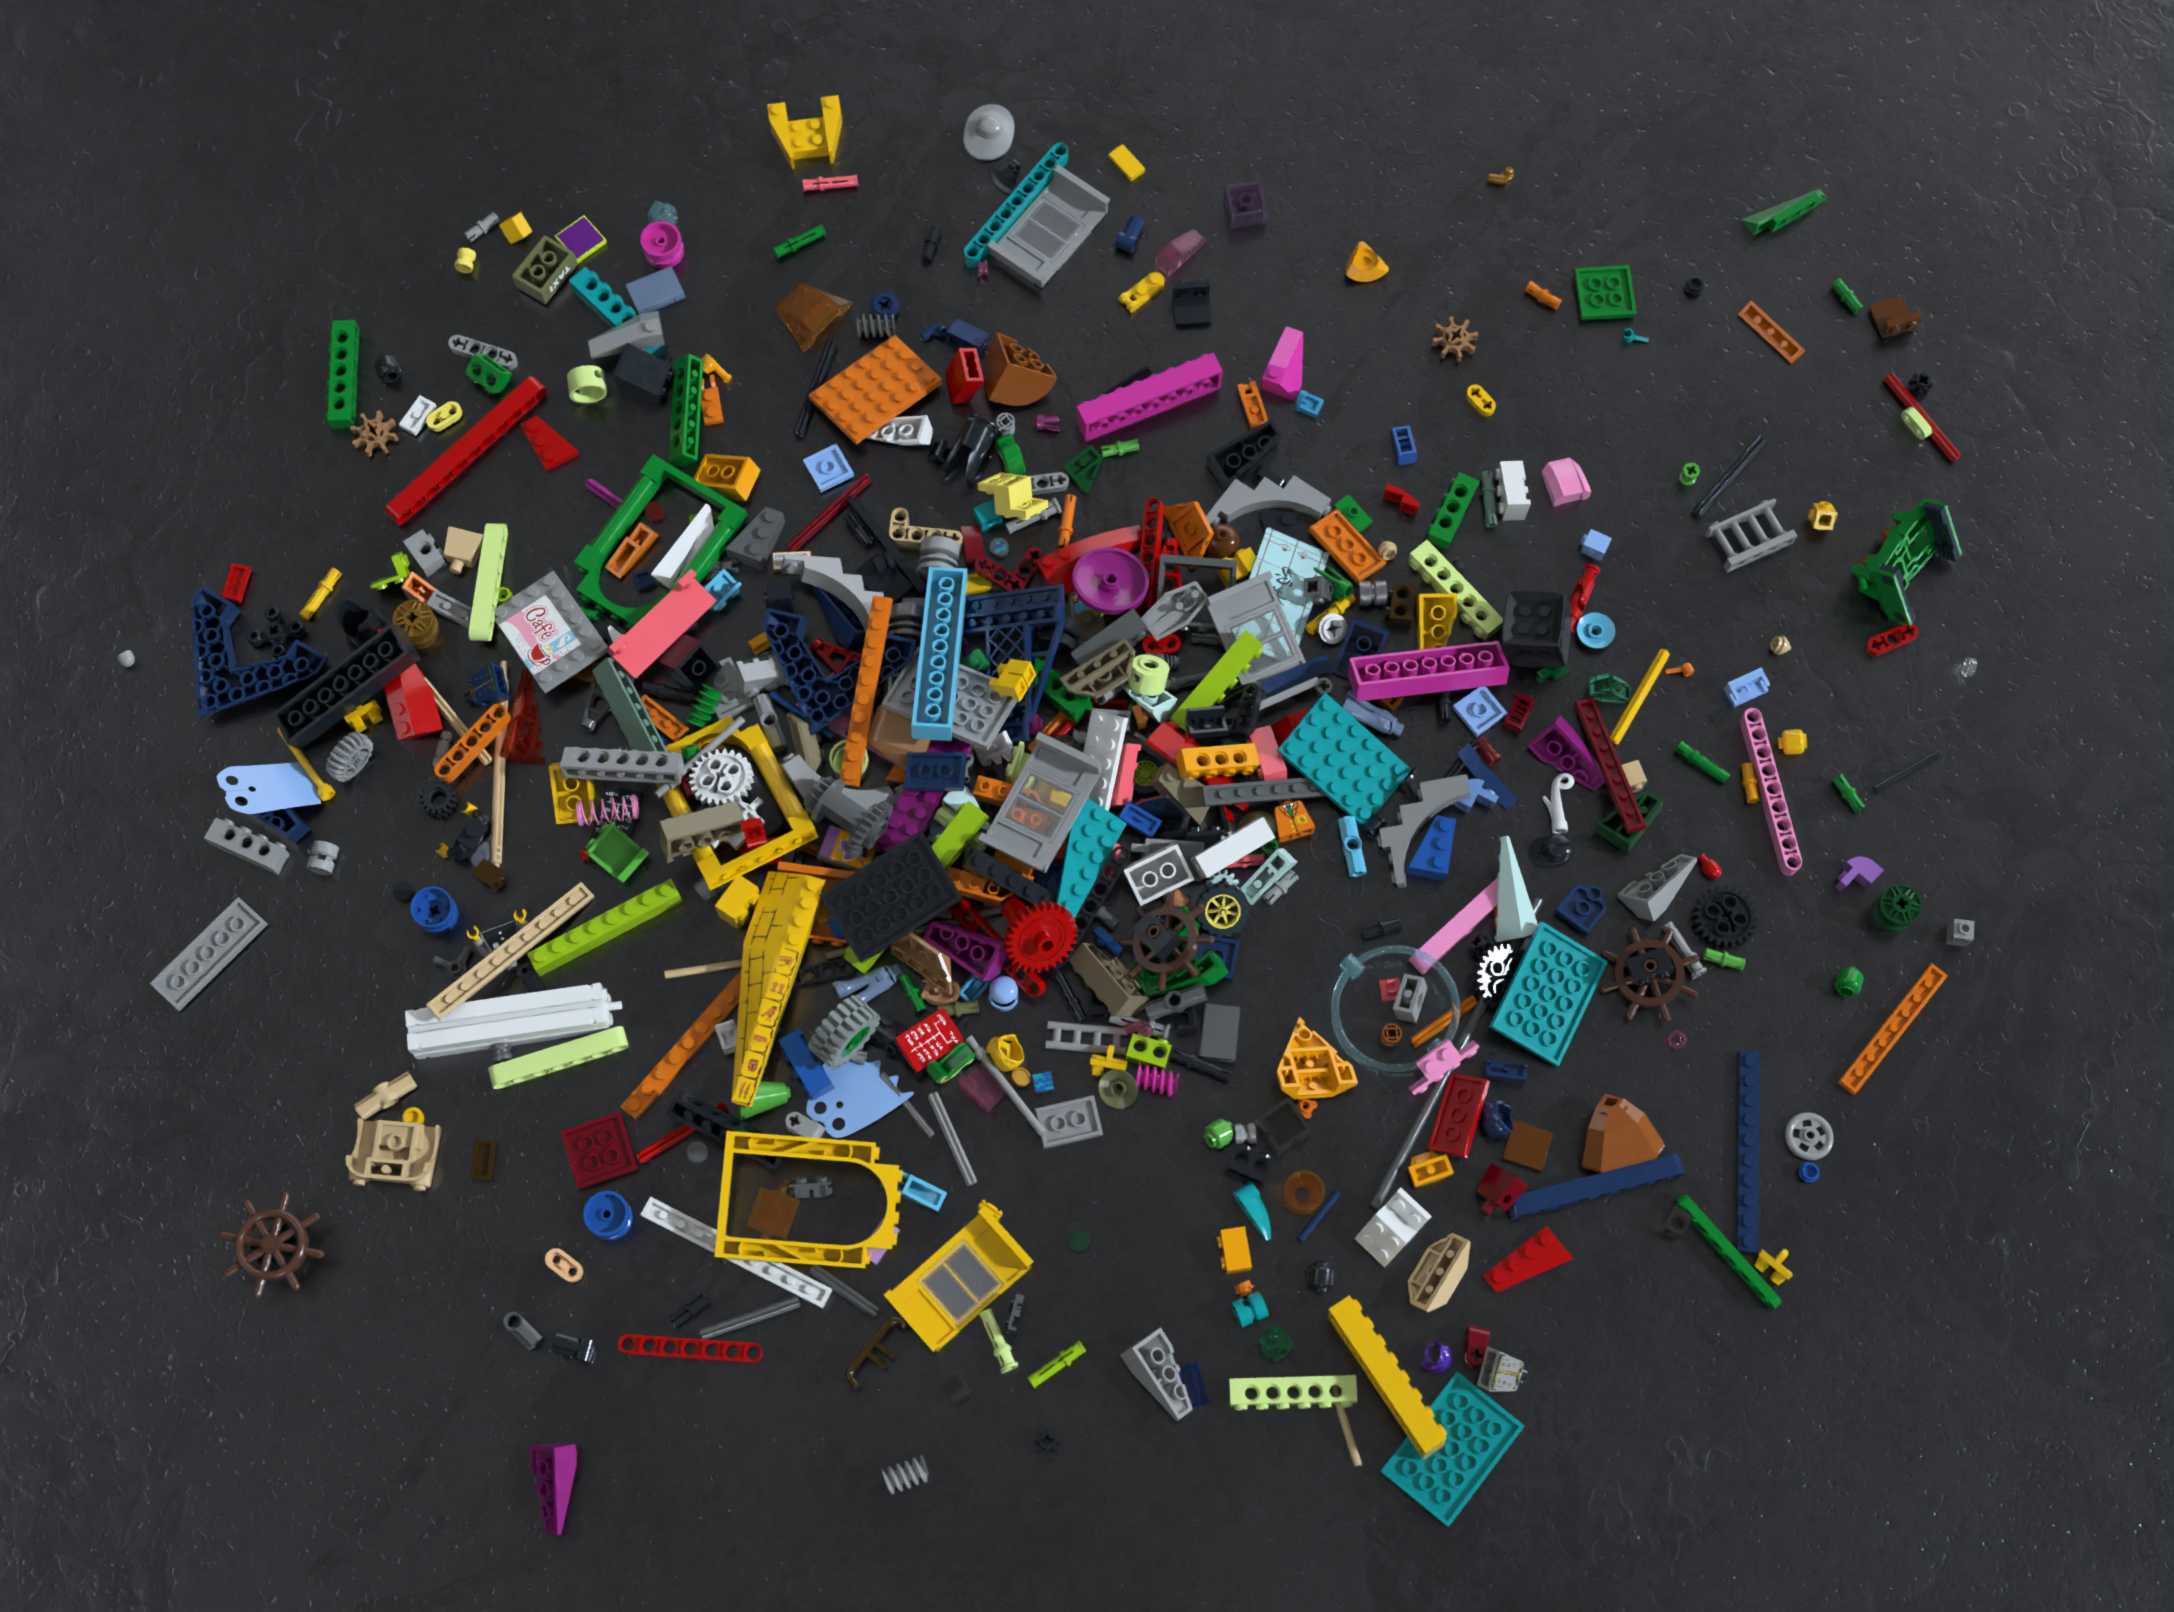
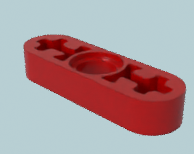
[1865,623,1919,656]

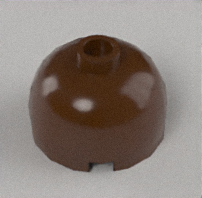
[1205,524,1240,559]

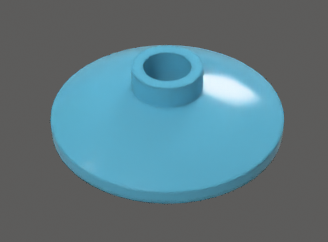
[1577,613,1615,649]

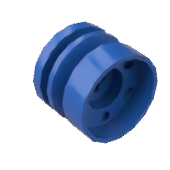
[410,886,459,934]

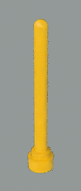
[277,728,335,801]

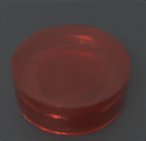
[645,502,665,521]

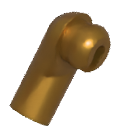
[1488,167,1514,185]

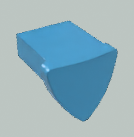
[1295,390,1324,418]

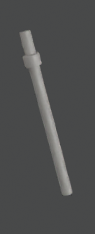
[654,716,745,798]
[966,1035,1046,1135]

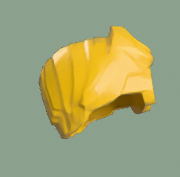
[986,1034,1024,1072]

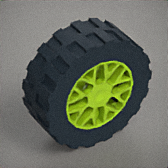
[1133,753,1164,799]

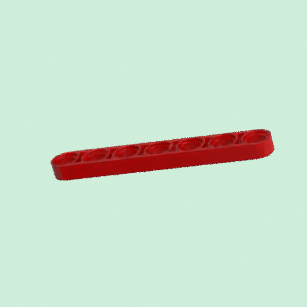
[1135,497,1164,618]
[947,896,1045,997]
[618,1334,763,1363]

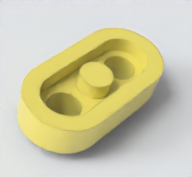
[426,401,462,432]

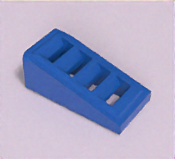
[1391,425,1417,465]

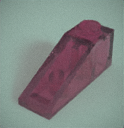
[1156,229,1206,276]

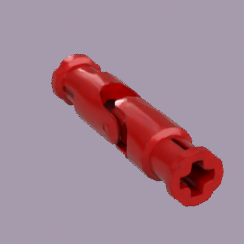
[1569,563,1600,636]

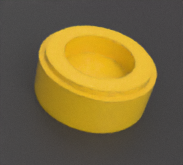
[402,1107,424,1124]

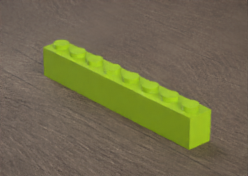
[527,878,683,976]

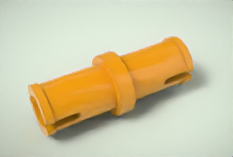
[1741,763,1760,803]

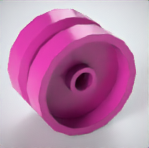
[641,221,684,269]

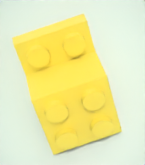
[978,472,1048,520]

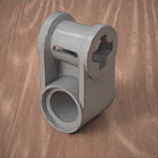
[786,1112,825,1138]

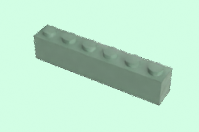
[592,658,668,753]

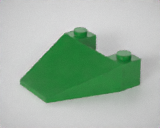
[1129,905,1229,998]

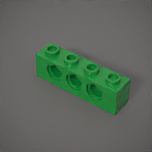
[1426,472,1480,551]
[1035,658,1092,724]

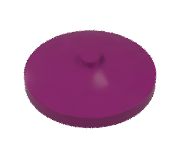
[1072,547,1149,615]

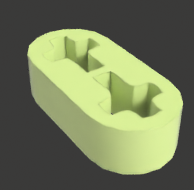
[1901,407,1932,440]

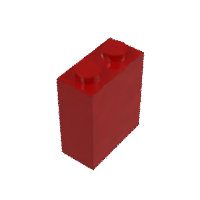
[945,348,984,404]

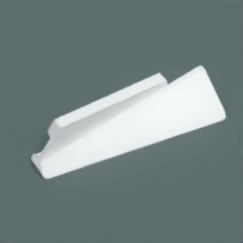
[651,504,715,589]

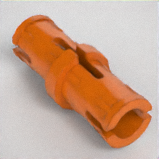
[1525,281,1562,310]

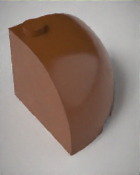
[983,332,1057,406]

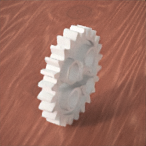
[689,749,754,808]

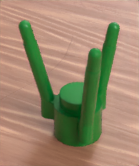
[1313,564,1353,600]

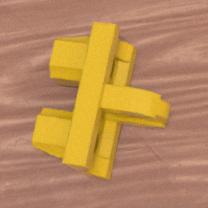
[344,700,383,732]
[1090,1045,1128,1076]
[1754,1249,1792,1285]

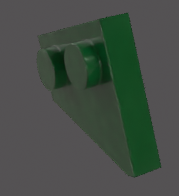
[1062,445,1103,496]

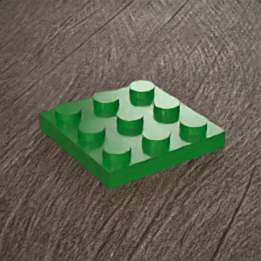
[1574,265,1637,320]

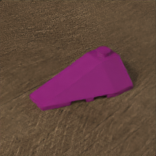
[1527,715,1605,791]
[530,1443,577,1535]

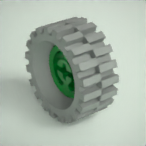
[808,995,880,1070]

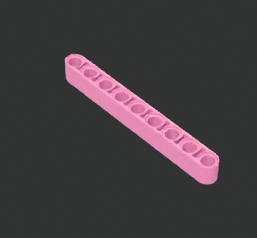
[1740,708,1802,876]

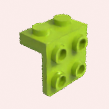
[369,551,410,591]

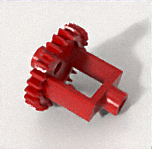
[1001,896,1078,973]

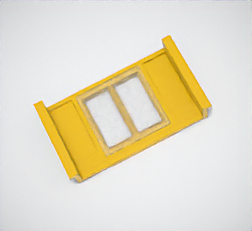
[884,1206,1034,1352]

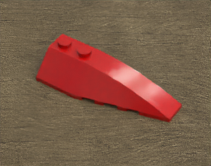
[1036,525,1142,596]
[377,627,443,741]
[1145,721,1249,810]

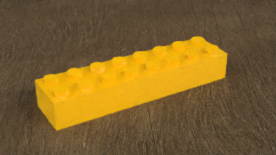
[1328,1295,1447,1459]

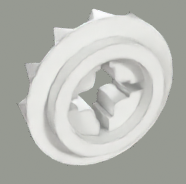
[1317,613,1347,644]

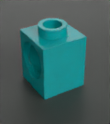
[973,499,1003,531]

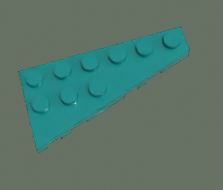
[1056,798,1127,918]

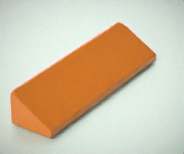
[1738,301,1806,363]

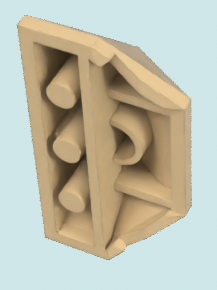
[1408,1233,1470,1312]

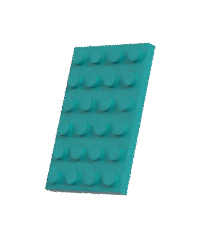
[1276,692,1412,826]
[1489,922,1608,1067]
[1380,1372,1524,1527]

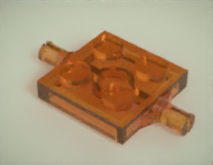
[747,1179,801,1240]

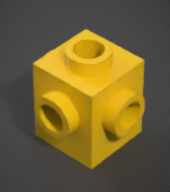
[1808,501,1837,530]

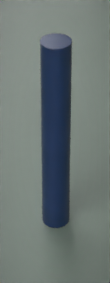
[1297,1190,1341,1243]

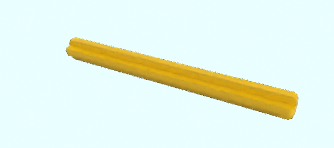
[1610,649,1670,745]

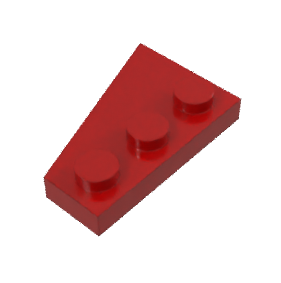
[520,416,580,471]

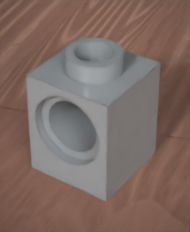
[1946,918,1974,947]

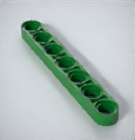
[1675,1193,1782,1310]

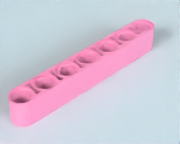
[1408,878,1498,975]

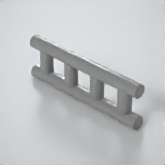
[1046,1021,1128,1055]

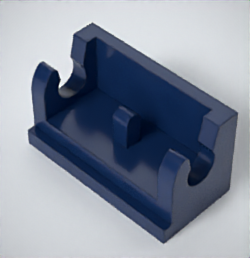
[946,318,989,357]
[1483,1059,1528,1085]

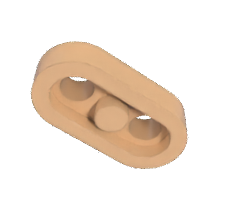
[545,1248,583,1283]

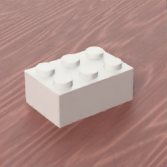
[1123,842,1194,906]

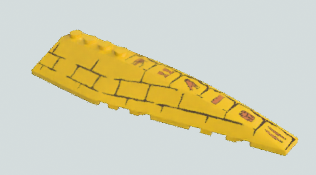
[732,871,826,1108]

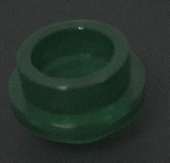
[1069,1230,1090,1251]

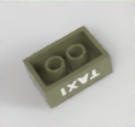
[512,235,578,305]

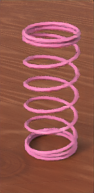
[576,794,639,826]

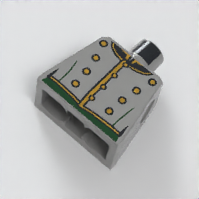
[1477,1346,1528,1391]

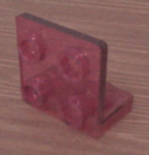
[958,1062,1015,1114]

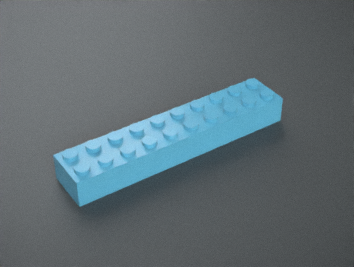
[911,566,968,741]

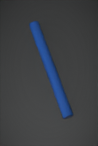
[769,690,835,740]

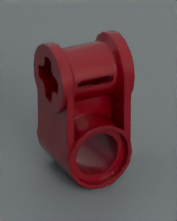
[1464,1325,1490,1368]

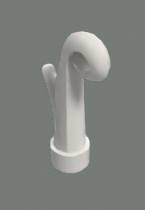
[1542,773,1574,834]

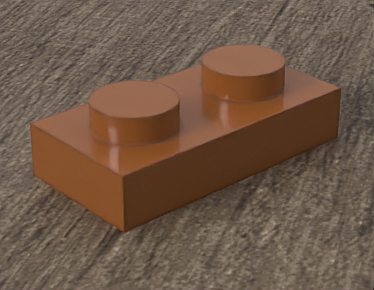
[1132,705,1148,736]

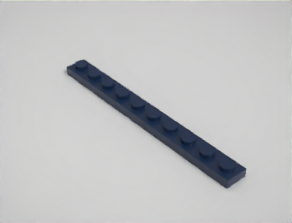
[1736,1051,1760,1254]

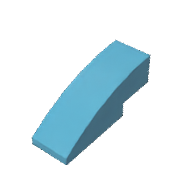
[880,1172,947,1212]

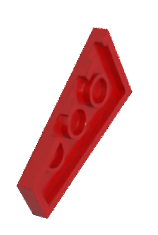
[1483,1226,1573,1293]

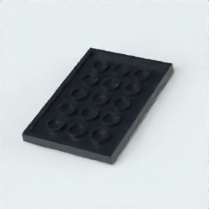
[819,831,964,963]

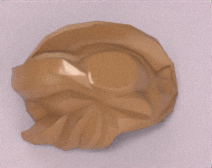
[920,979,960,1006]

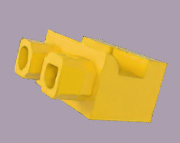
[989,659,1036,702]

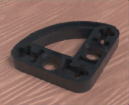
[1208,683,1263,739]

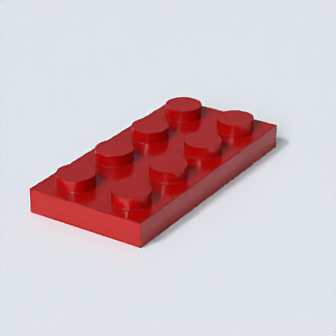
[1427,1073,1490,1158]

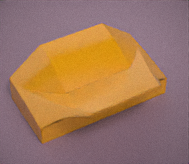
[1408,1151,1454,1188]

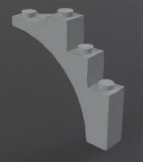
[1377,774,1471,888]

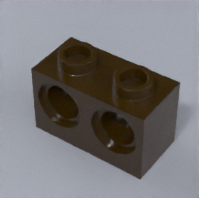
[1385,583,1417,628]

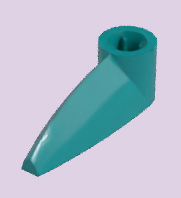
[1233,1181,1271,1242]

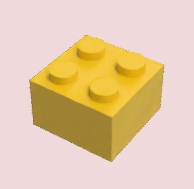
[715,876,760,930]

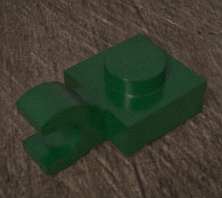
[1535,663,1571,683]

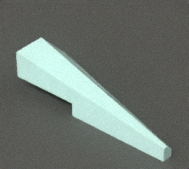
[1495,836,1538,942]

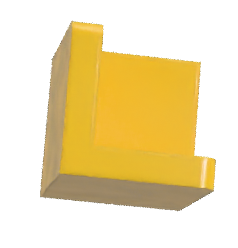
[499,212,532,244]

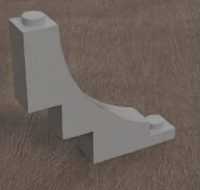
[1206,475,1331,526]
[781,554,889,633]
[780,753,904,810]

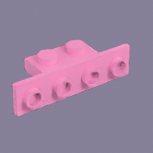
[1409,1039,1479,1095]

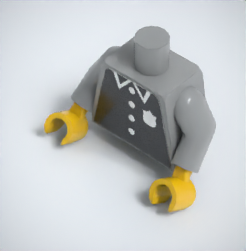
[466,909,528,971]

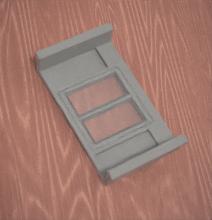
[987,165,1110,288]
[1205,571,1320,710]
[978,732,1102,873]

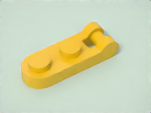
[1118,272,1165,313]

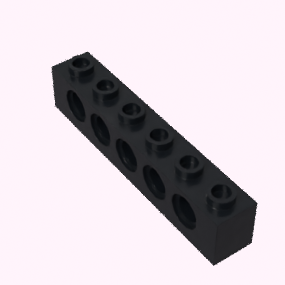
[666,1089,783,1170]

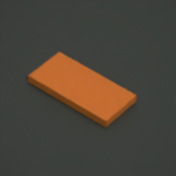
[1308,509,1386,584]

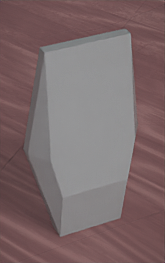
[1141,581,1208,641]

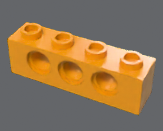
[1176,743,1260,780]

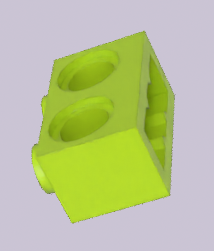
[1126,1032,1172,1071]

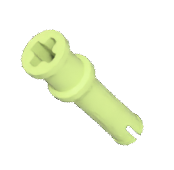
[979,1309,1019,1373]

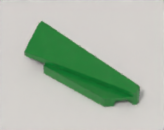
[1742,189,1828,236]

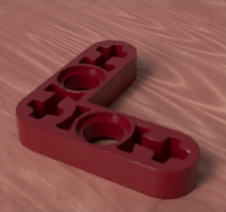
[973,547,1043,592]

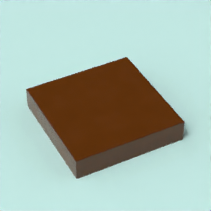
[1502,1120,1553,1173]

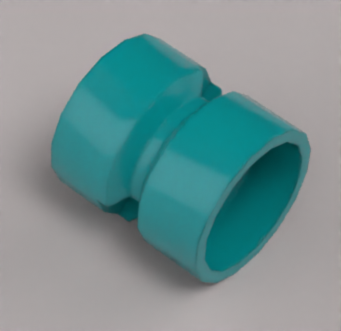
[1231,1291,1269,1327]

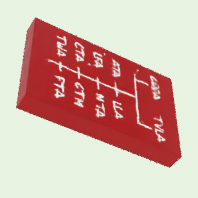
[893,1007,965,1073]

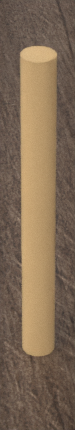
[664,959,742,979]
[1330,1386,1362,1467]

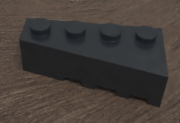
[1205,419,1281,492]

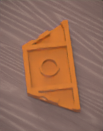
[1164,501,1214,569]

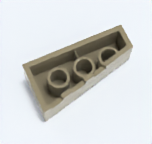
[660,801,745,864]
[1068,943,1152,1017]

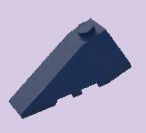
[813,586,866,650]

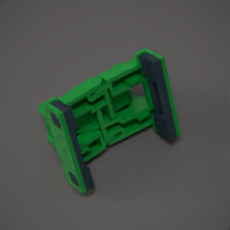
[1852,498,1962,626]

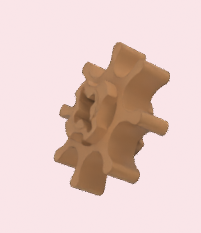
[1432,316,1478,362]
[350,411,398,457]

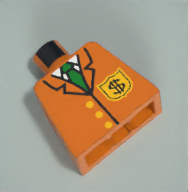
[1273,800,1315,844]

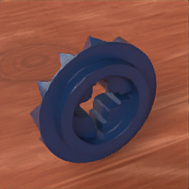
[870,292,899,319]

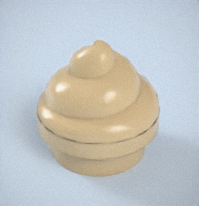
[1378,541,1397,560]
[1770,636,1791,655]

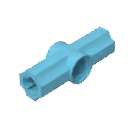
[1338,816,1367,877]

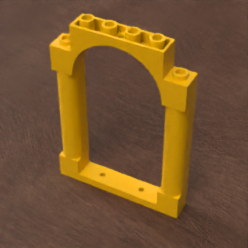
[655,716,818,891]
[715,1131,903,1268]

